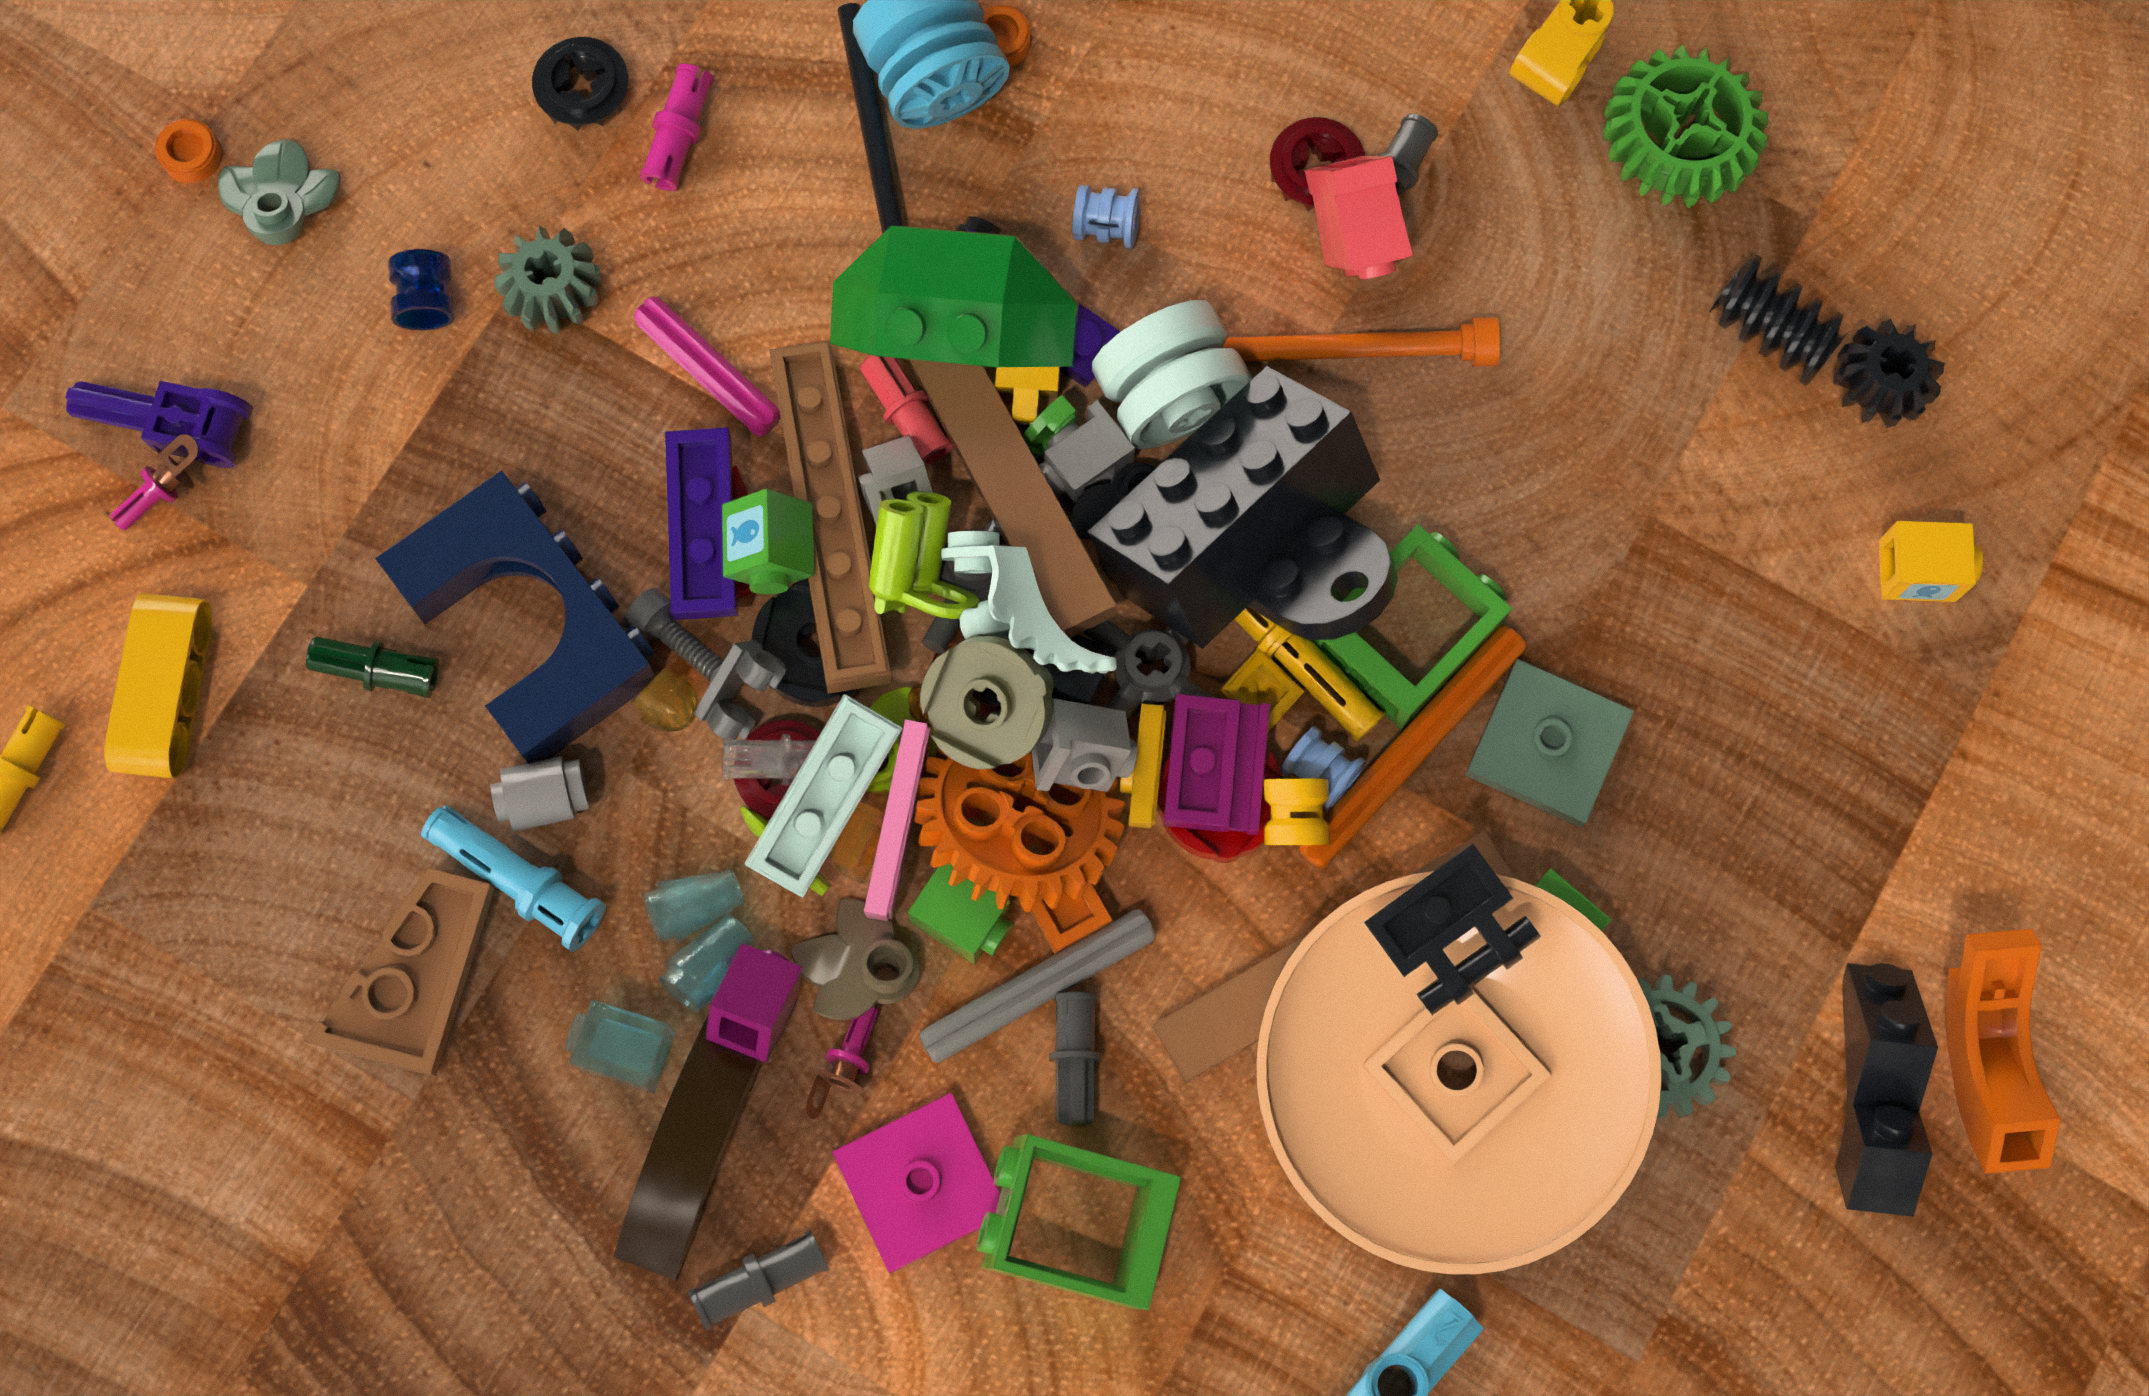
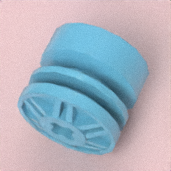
[853,0,1010,129]

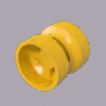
[1263,778,1330,845]

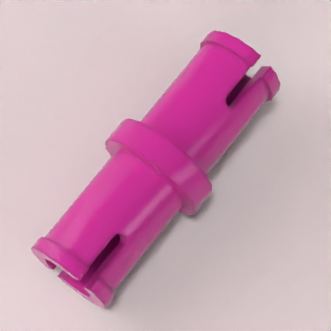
[639,64,714,191]

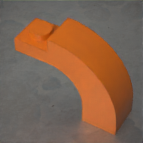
[1946,929,2061,1174]

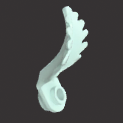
[941,531,1117,674]

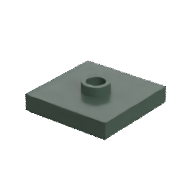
[1465,659,1634,828]

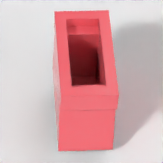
[1305,156,1413,279]

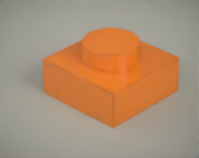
[1030,881,1113,954]

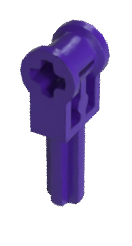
[65,381,253,468]

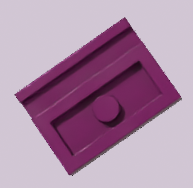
[1163,694,1270,835]

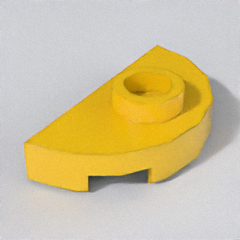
[1120,703,1166,828]

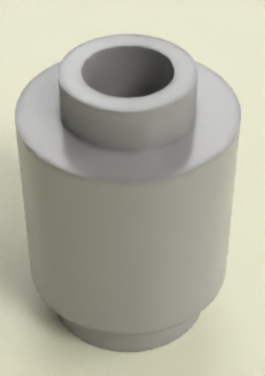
[490,756,590,832]

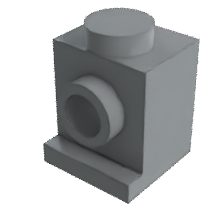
[1038,400,1135,508]
[858,435,933,527]
[1032,698,1137,792]

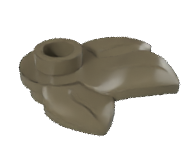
[791,898,919,1021]

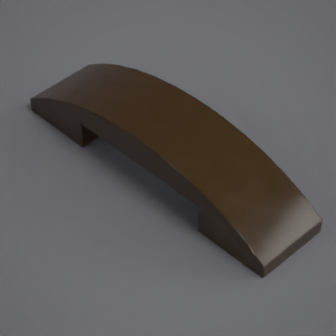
[614,1014,762,1281]

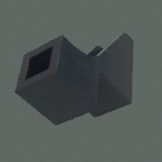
[1835,963,1938,1217]

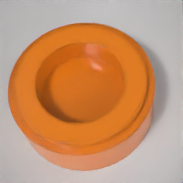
[983,5,1031,67]
[155,119,222,183]

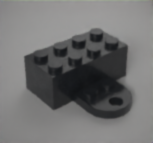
[1088,366,1398,649]

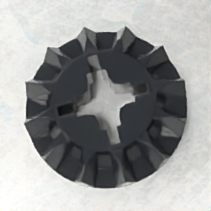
[532,37,630,131]

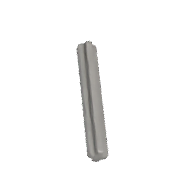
[919,909,1155,1063]

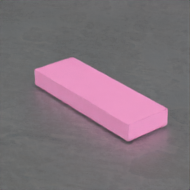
[864,719,931,922]

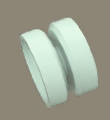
[1092,300,1253,449]

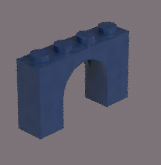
[375,470,658,763]

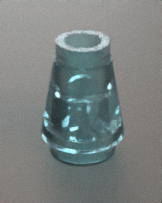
[642,868,744,943]
[659,914,754,1013]

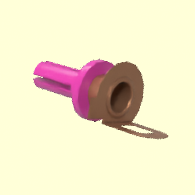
[110,435,198,530]
[806,1006,879,1119]

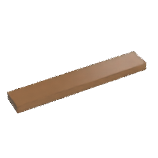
[769,341,891,694]
[906,359,1118,638]
[1153,831,1515,1084]

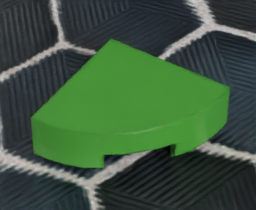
[1022,395,1076,464]

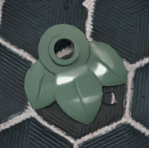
[218,139,340,245]

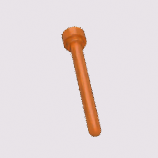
[1222,317,1500,367]

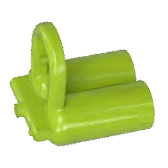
[869,491,979,619]

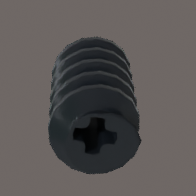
[1709,255,1848,386]

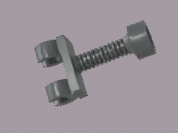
[623,588,787,743]

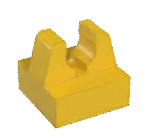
[995,367,1060,425]

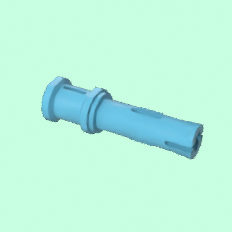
[421,805,606,952]

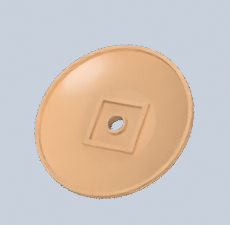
[1256,871,1661,1274]

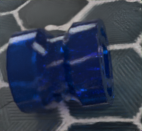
[388,249,454,331]

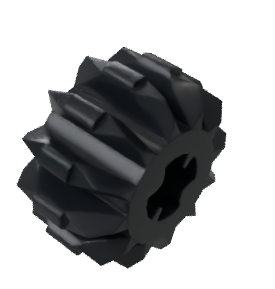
[1833,318,1945,428]

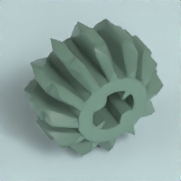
[494,225,602,334]

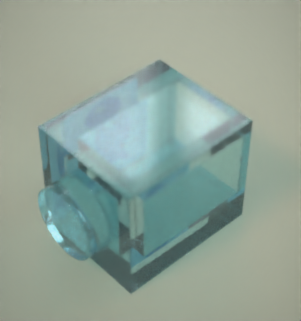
[566,1000,675,1094]

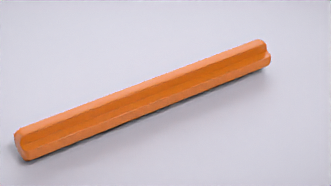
[1298,625,1527,870]

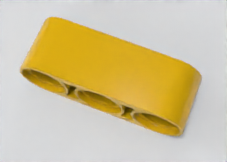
[104,593,212,779]

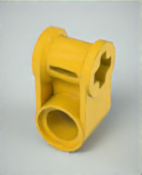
[1509,0,1613,107]

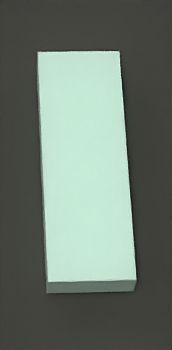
[745,694,902,898]

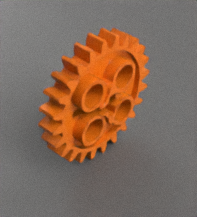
[913,716,1125,912]

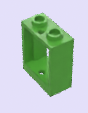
[1312,524,1513,731]
[977,1134,1181,1310]

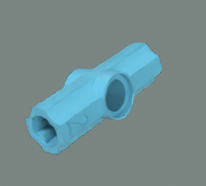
[1345,1288,1484,1396]

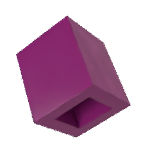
[706,943,803,1063]

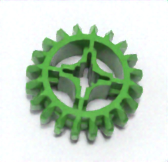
[1603,45,1769,209]

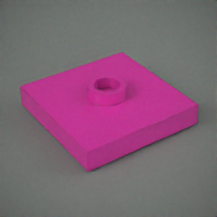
[832,1093,1000,1274]

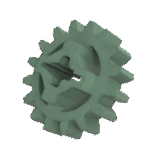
[1637,974,1736,1121]

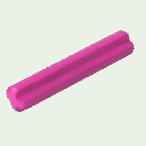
[634,296,780,437]

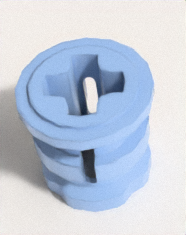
[1072,184,1141,250]
[1280,726,1366,812]

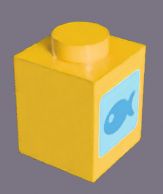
[1879,521,1983,602]

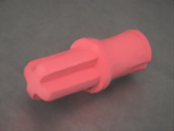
[860,355,953,467]

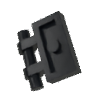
[1364,843,1541,1016]

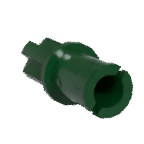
[306,636,439,699]

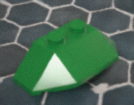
[830,225,1079,368]

